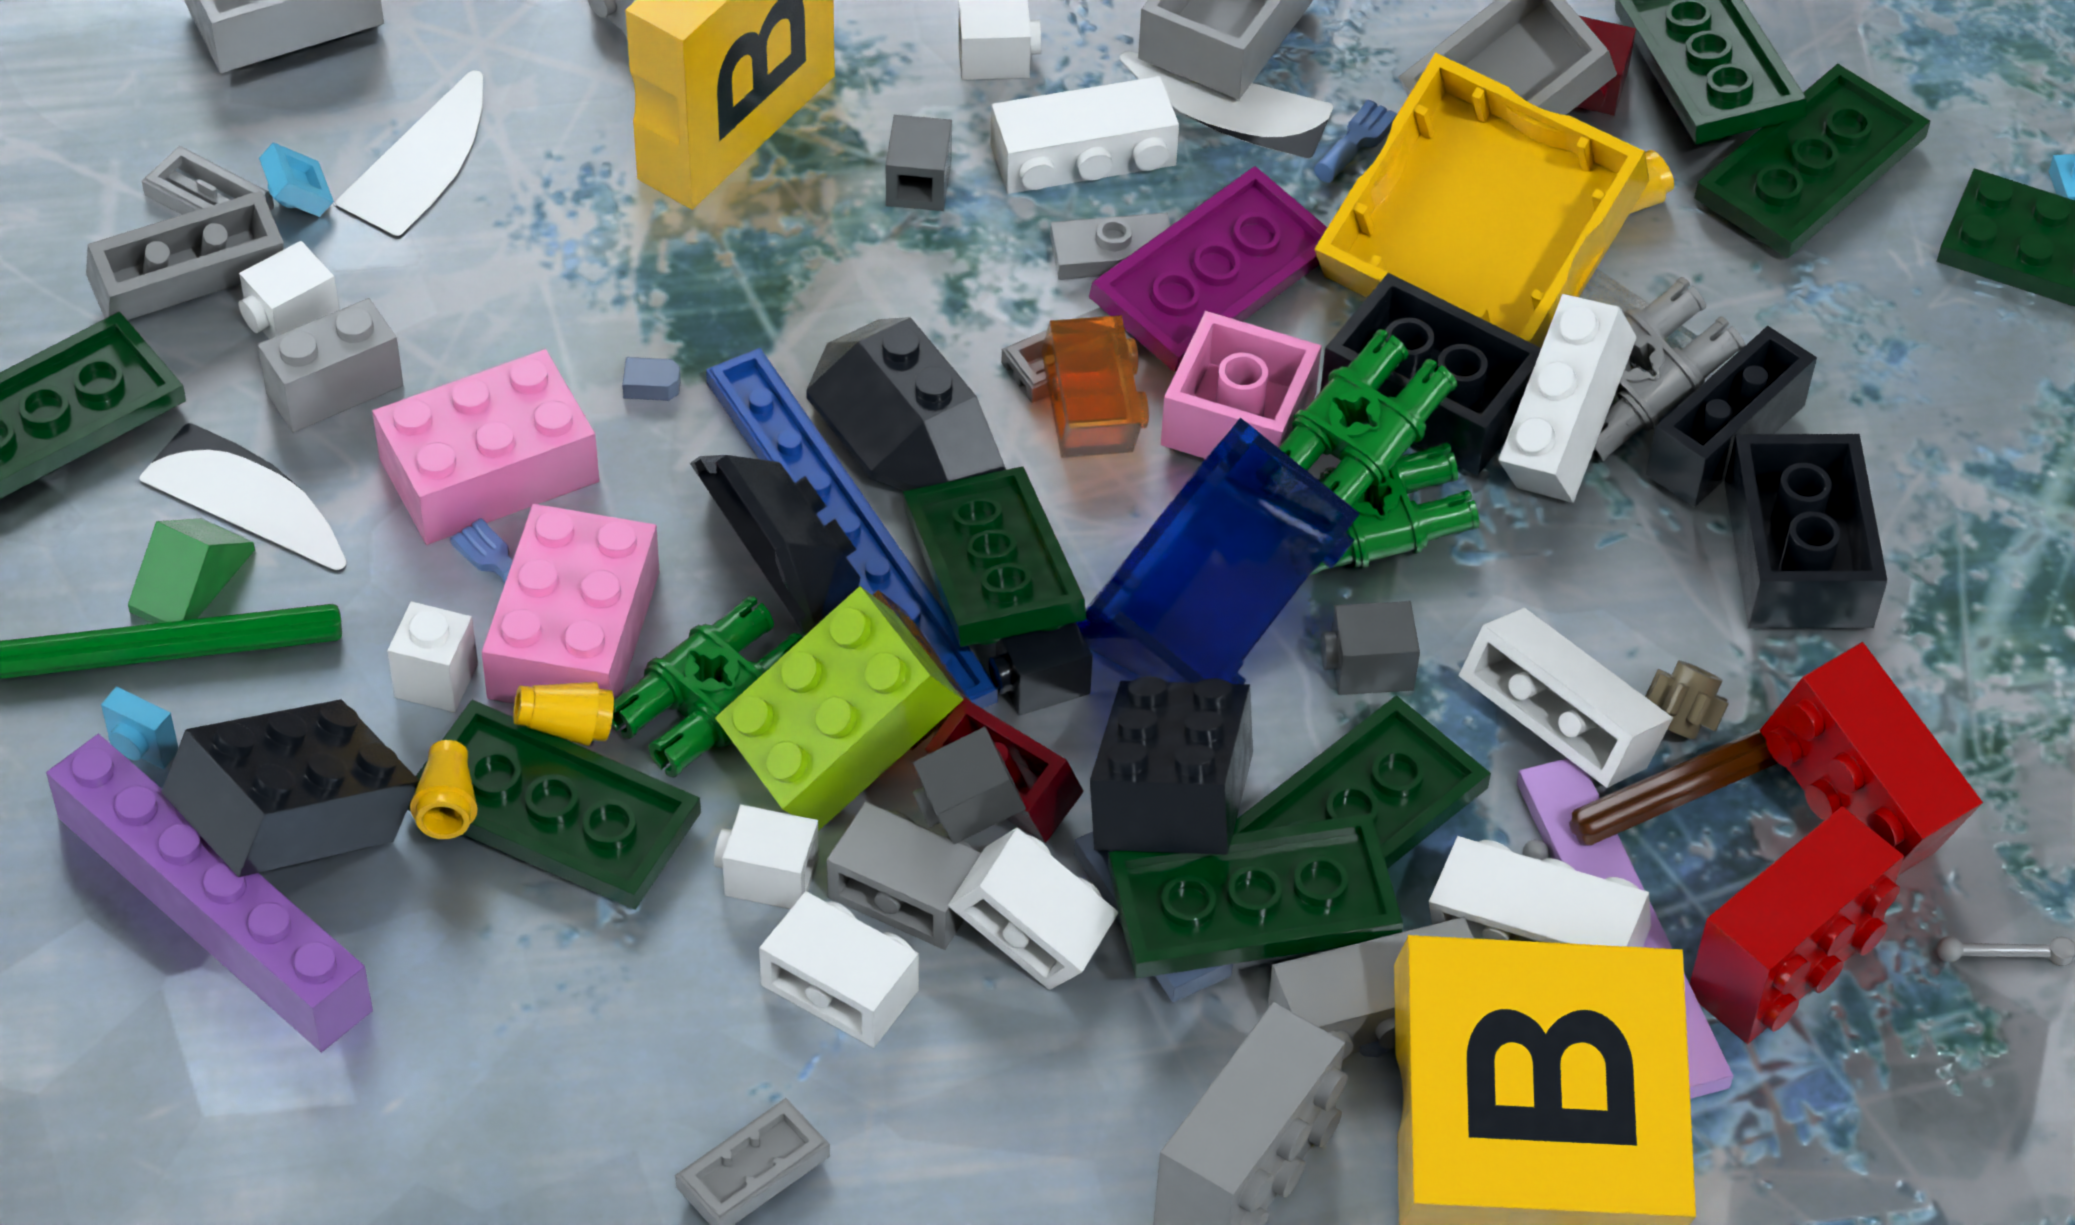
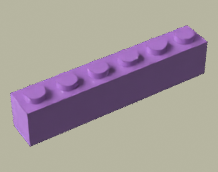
[46,733,373,1053]

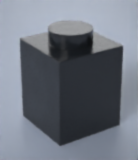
[989,622,1093,716]

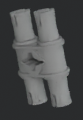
[1594,277,1745,462]

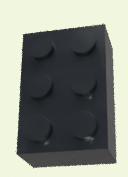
[1320,273,1541,476]
[1724,434,1888,629]
[1090,676,1253,855]
[161,699,419,877]

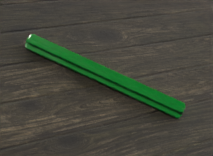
[0,604,342,679]

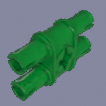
[1260,329,1457,524]
[1268,442,1480,579]
[611,595,802,778]

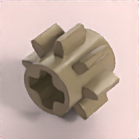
[1645,660,1729,740]

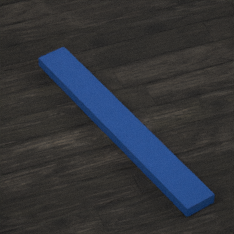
[706,348,998,726]

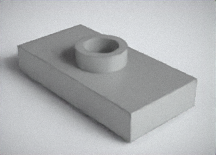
[1050,212,1170,279]
[675,1098,830,1225]

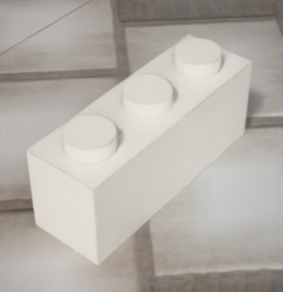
[990,76,1179,194]
[1498,294,1637,503]
[1458,607,1673,788]
[1429,836,1651,947]

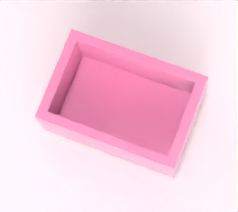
[372,349,599,545]
[482,504,660,704]

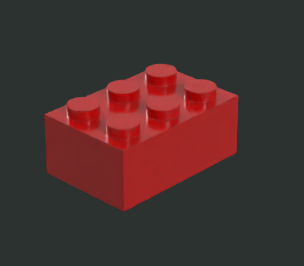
[1759,642,1983,875]
[1689,806,1904,1045]

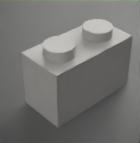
[257,298,404,433]
[827,801,981,950]

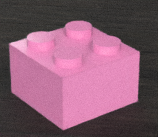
[1161,311,1322,477]

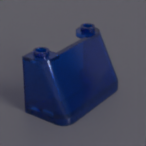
[1076,417,1360,684]

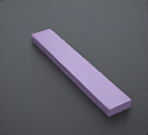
[1517,758,1733,1099]

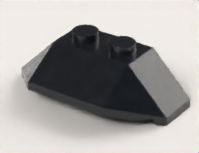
[806,317,1006,491]
[690,455,861,635]

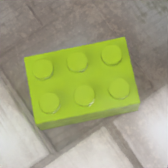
[715,586,963,831]

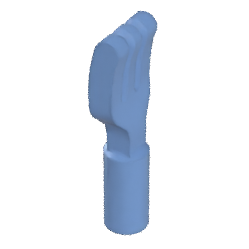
[1314,99,1397,183]
[450,518,513,584]

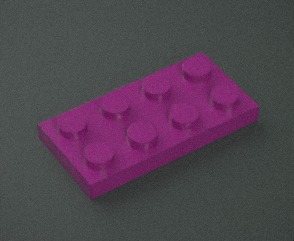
[1089,166,1328,372]

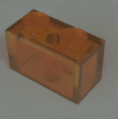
[1041,315,1149,458]

